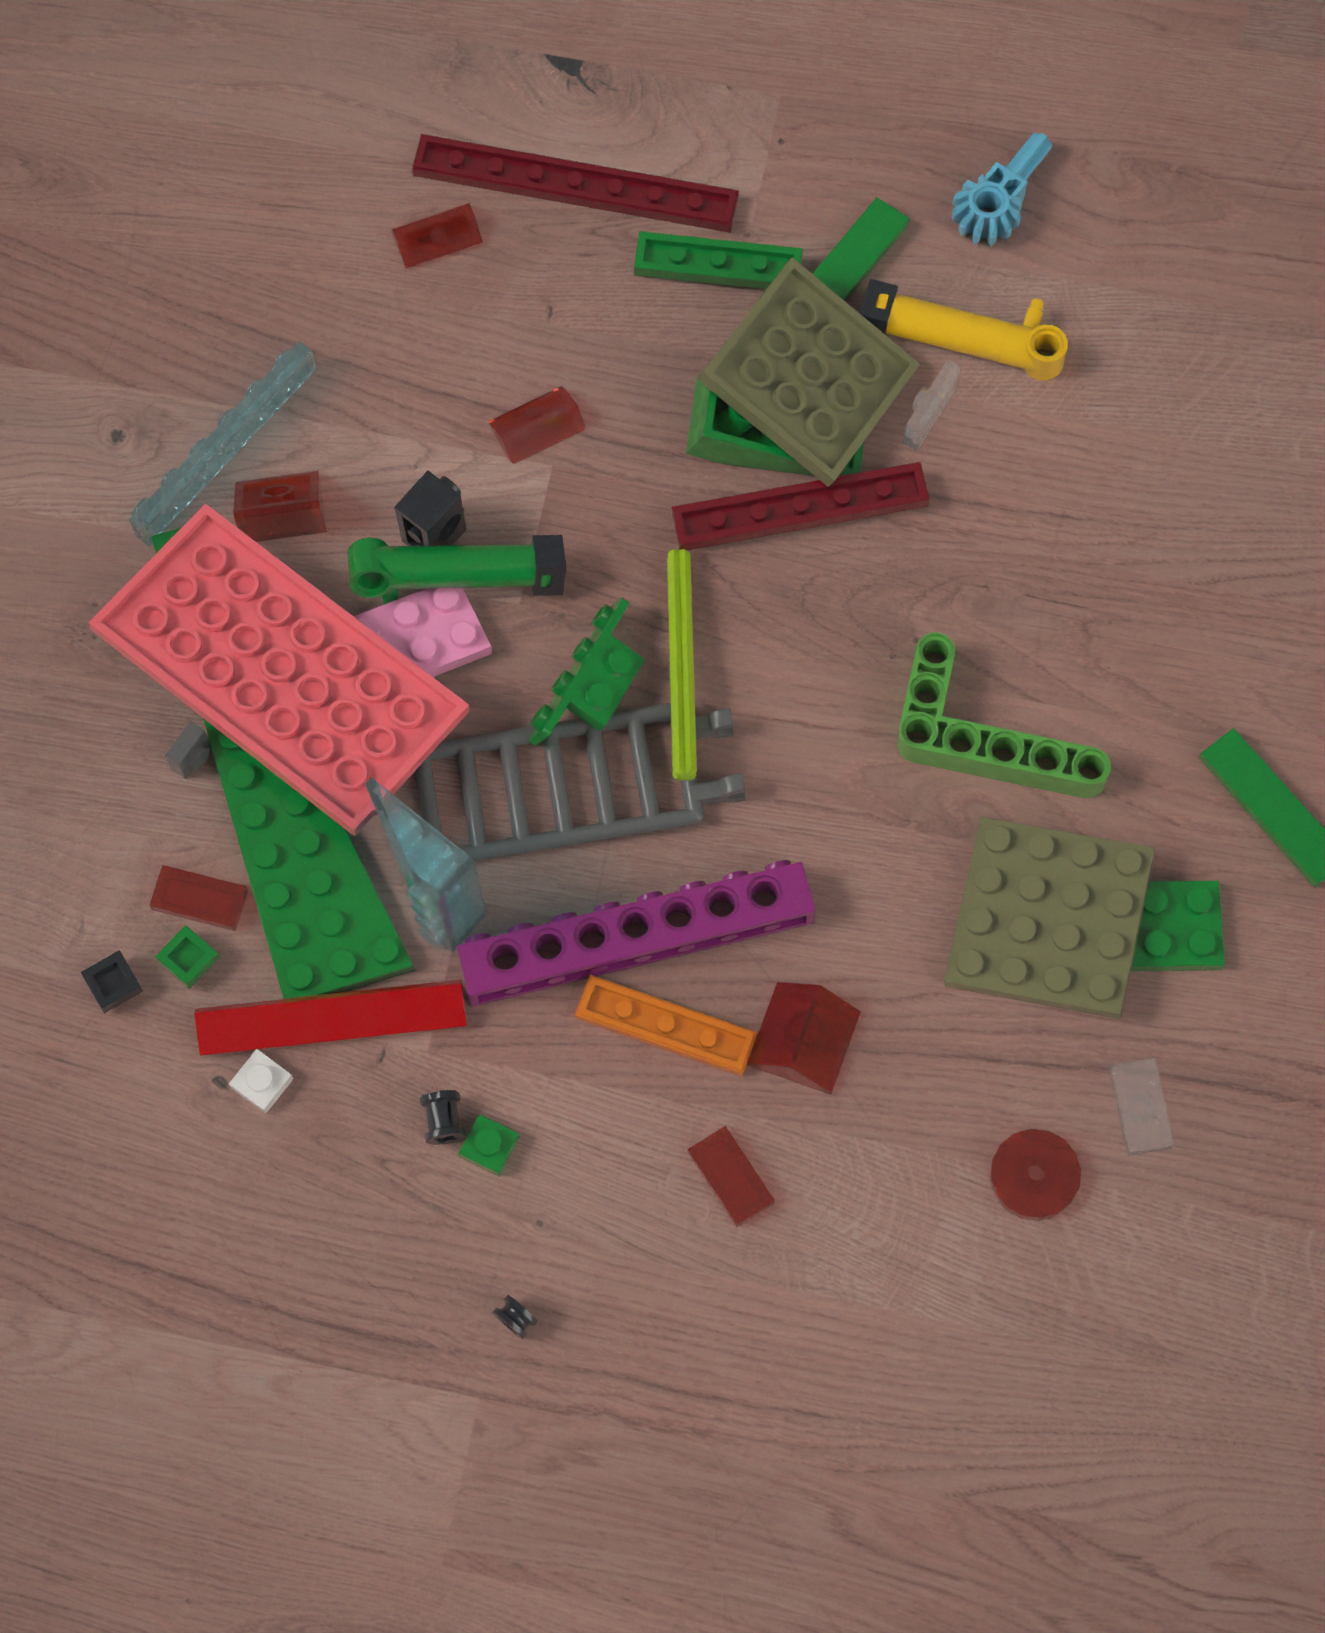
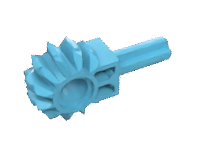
[952,133,1052,247]

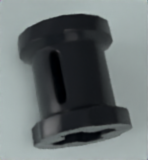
[420,1090,466,1145]

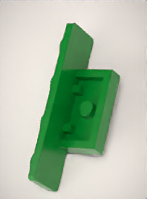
[528,597,645,746]

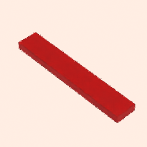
[194,979,467,1056]

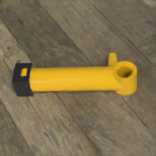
[860,279,1068,381]

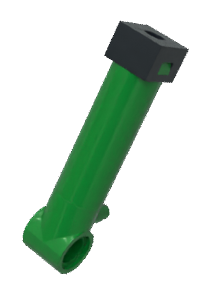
[347,535,567,605]

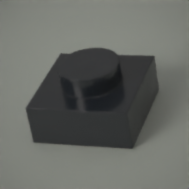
[81,950,143,1014]

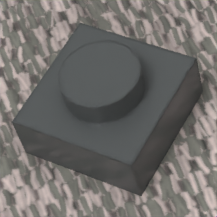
[165,722,211,779]

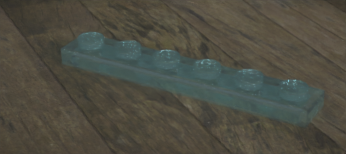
[129,341,317,546]

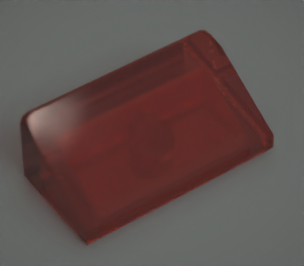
[390,203,483,269]
[489,386,585,464]

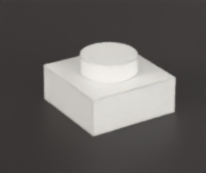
[229,1049,294,1114]

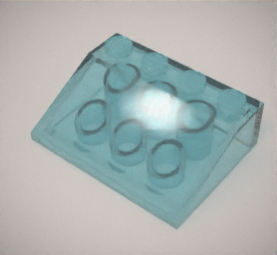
[365,777,487,953]

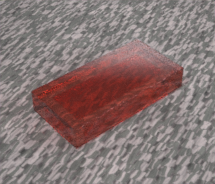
[149,865,248,931]
[687,1126,775,1228]

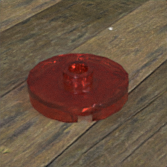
[989,1129,1081,1221]

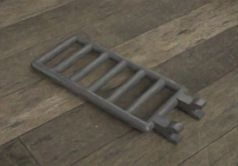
[415,703,746,868]

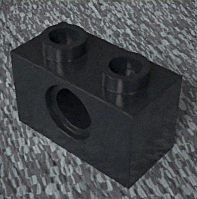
[394,470,467,546]

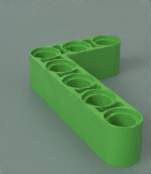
[897,632,1111,798]

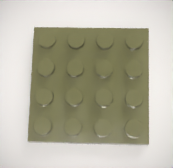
[697,258,920,487]
[944,817,1155,1020]

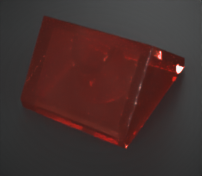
[233,470,327,542]
[747,982,861,1095]

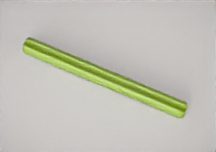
[667,549,697,781]

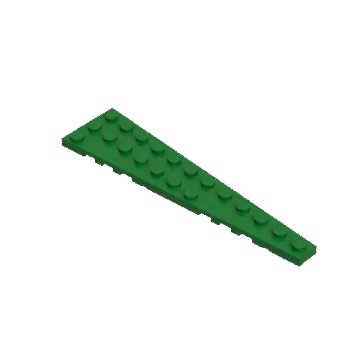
[151,527,415,999]

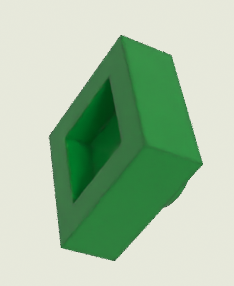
[155,925,220,990]
[458,1114,520,1177]

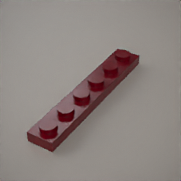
[672,462,930,550]

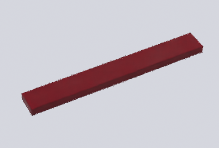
[412,134,739,233]

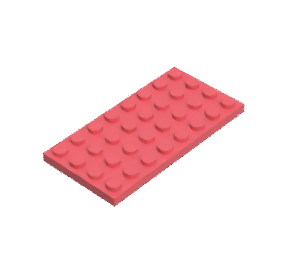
[88,504,469,836]

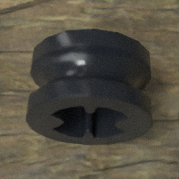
[492,1295,538,1339]

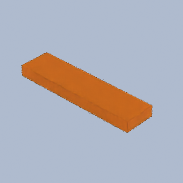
[575,974,758,1077]

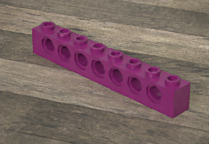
[456,860,816,1007]

